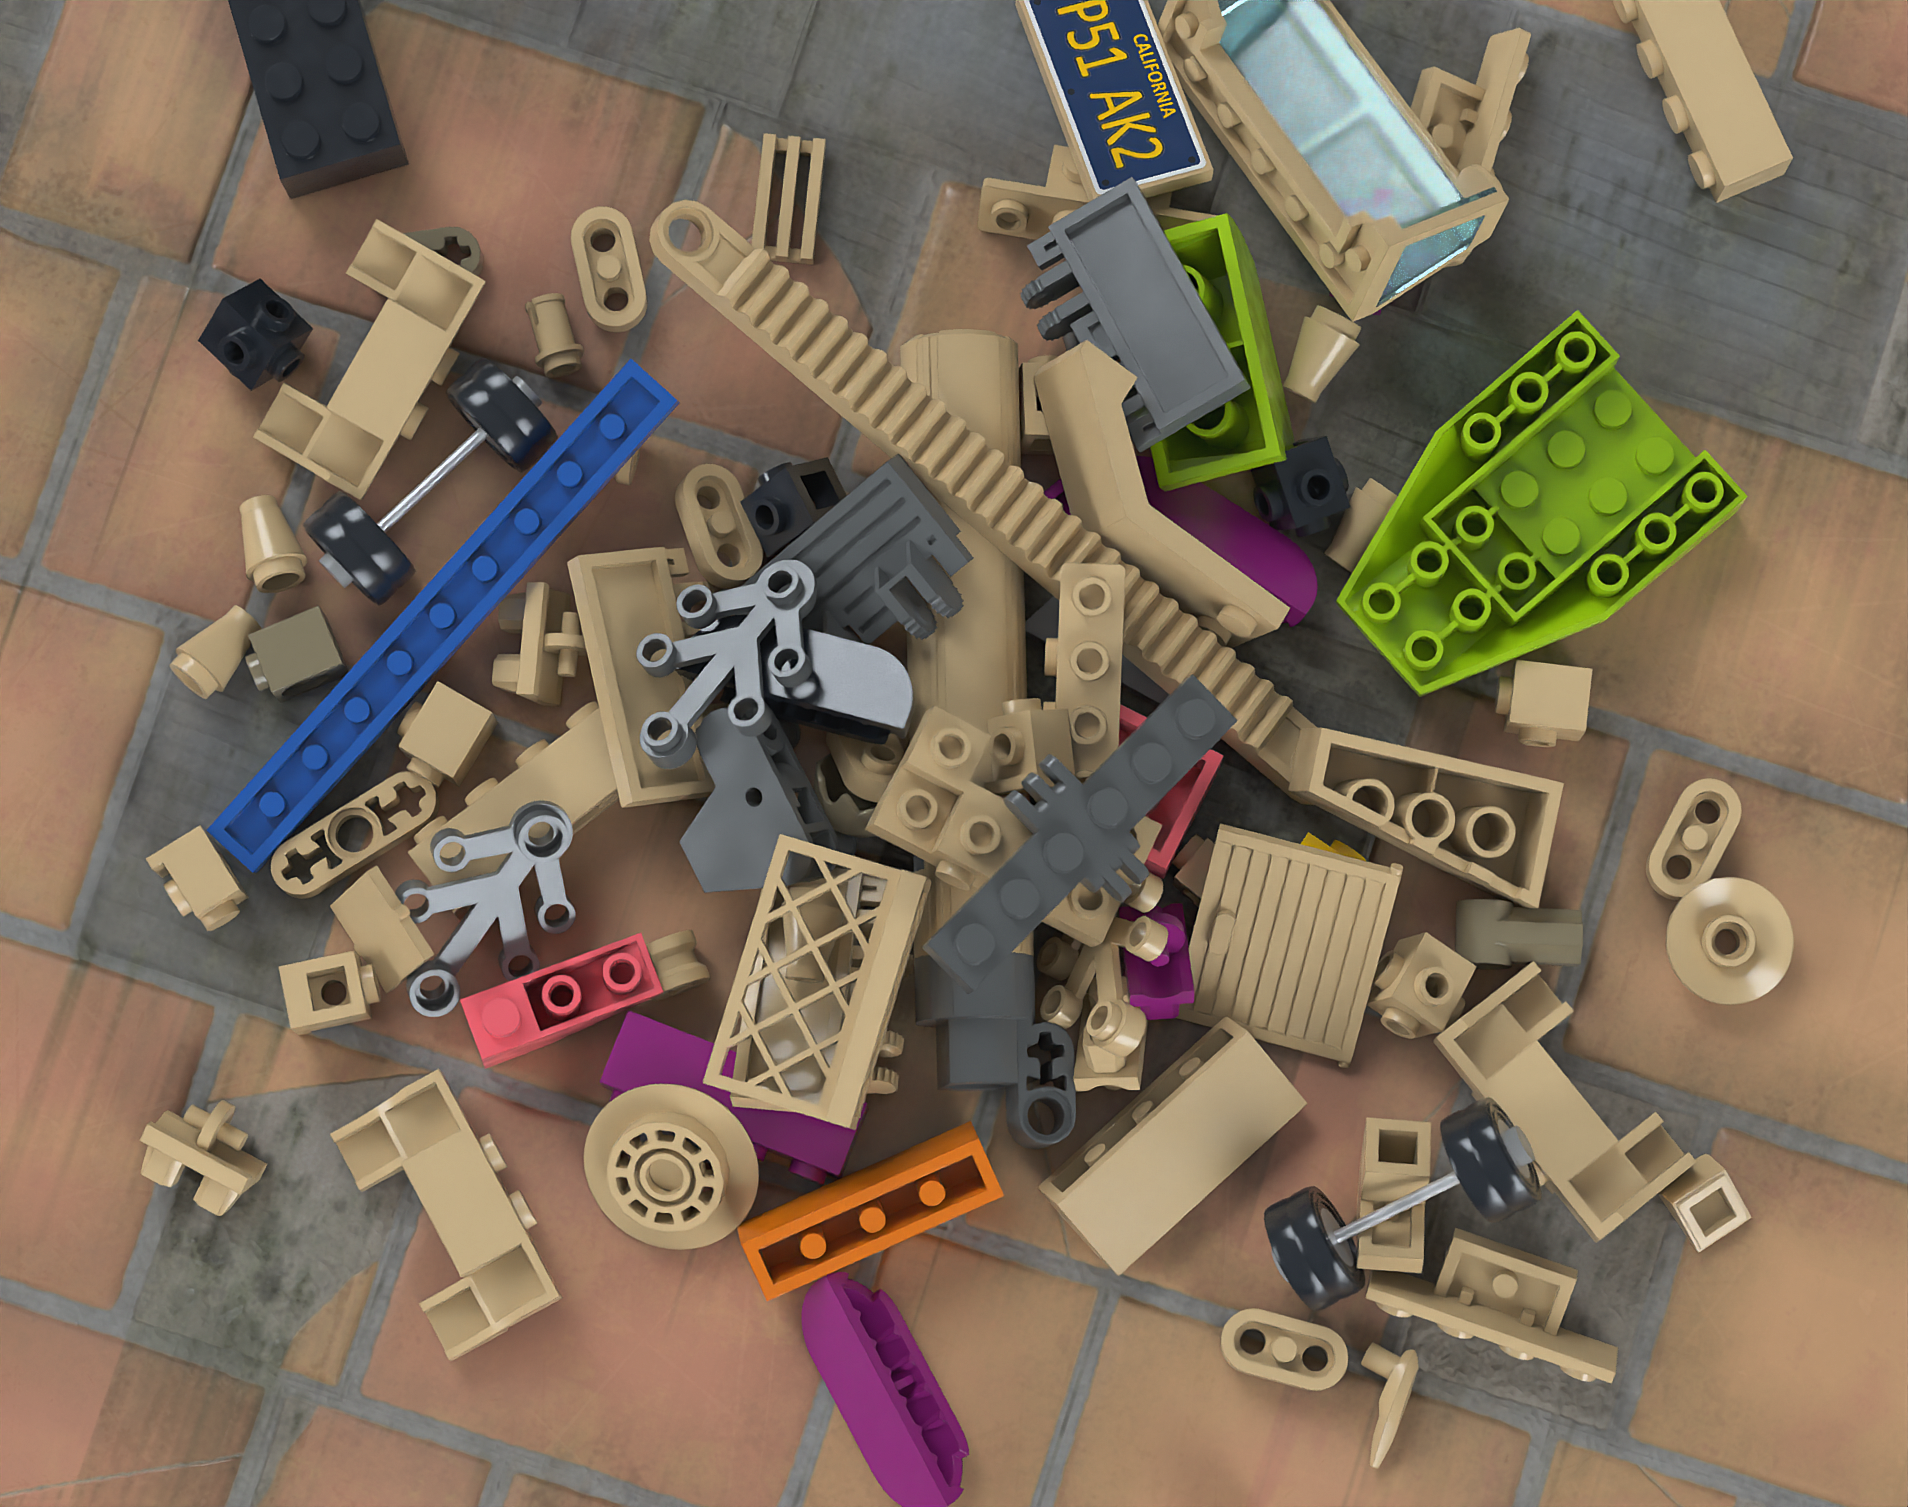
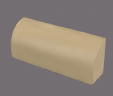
[1037,1016,1308,1276]

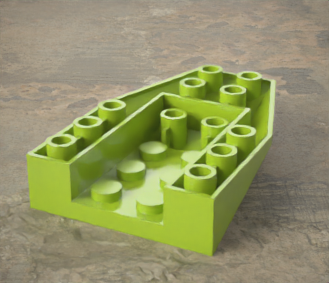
[1335,310,1748,697]

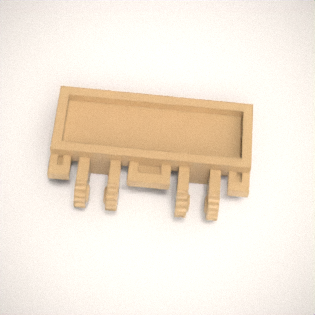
[567,547,729,808]
[730,868,914,1118]

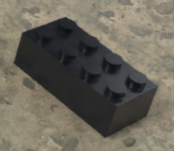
[228,0,409,199]

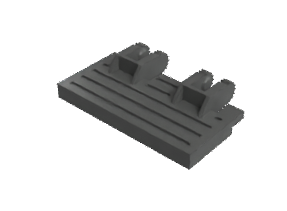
[1020,177,1251,453]
[734,453,974,645]

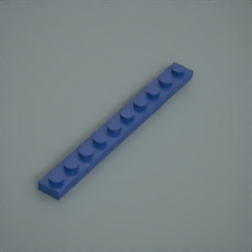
[206,359,680,873]

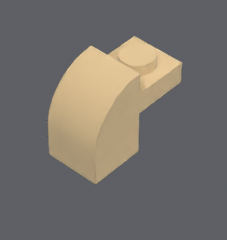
[1356,1117,1431,1273]

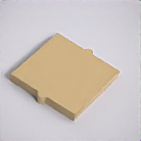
[330,866,434,994]

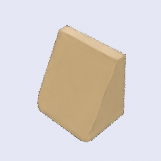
[1658,1154,1752,1252]

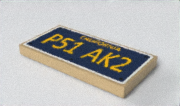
[1015,0,1214,202]

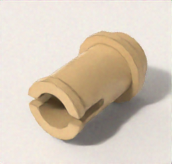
[525,293,584,378]

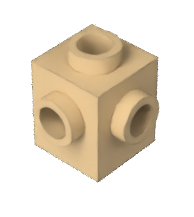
[1367,932,1477,1039]

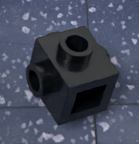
[198,278,313,391]
[1250,436,1351,537]
[740,457,847,557]

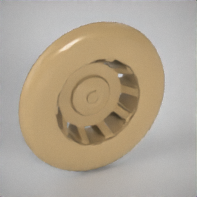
[584,1083,759,1250]

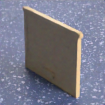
[1176,823,1403,1068]

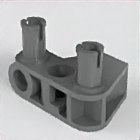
[679,705,857,893]

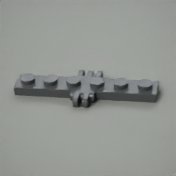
[922,674,1238,994]

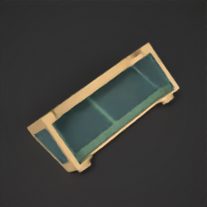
[1158,0,1509,322]

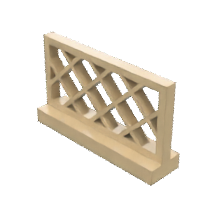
[703,834,931,1130]

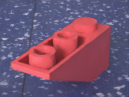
[460,933,664,1069]

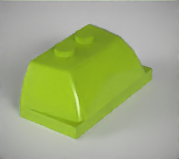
[1150,213,1294,491]

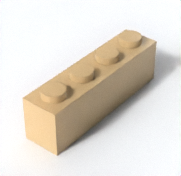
[1613,0,1793,203]
[408,701,620,920]

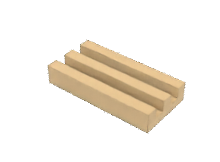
[752,133,826,265]

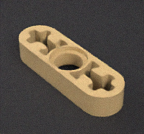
[271,771,440,899]

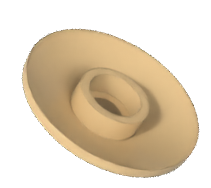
[1666,877,1794,1005]

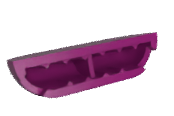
[1136,456,1318,627]
[801,1272,969,1507]

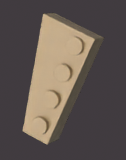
[1288,728,1564,908]

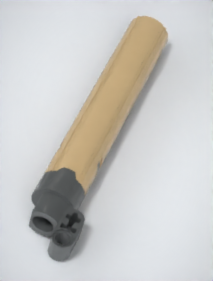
[900,329,1076,1150]

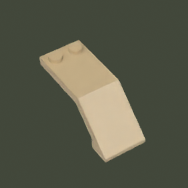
[1034,340,1290,648]

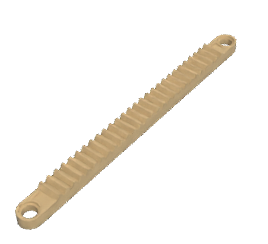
[650,200,1317,805]

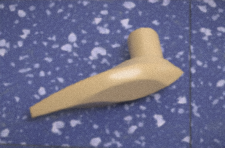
[1361,1342,1418,1469]

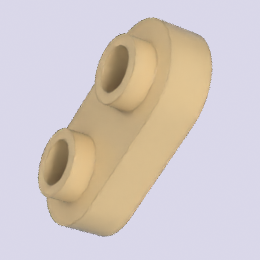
[571,206,648,332]
[675,464,763,589]
[826,732,905,803]
[1646,778,1742,900]
[1220,1308,1348,1391]

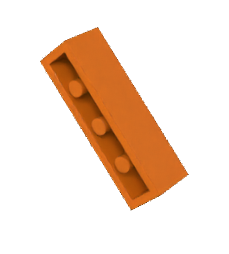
[737,1121,1004,1301]

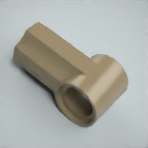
[1455,899,1583,970]

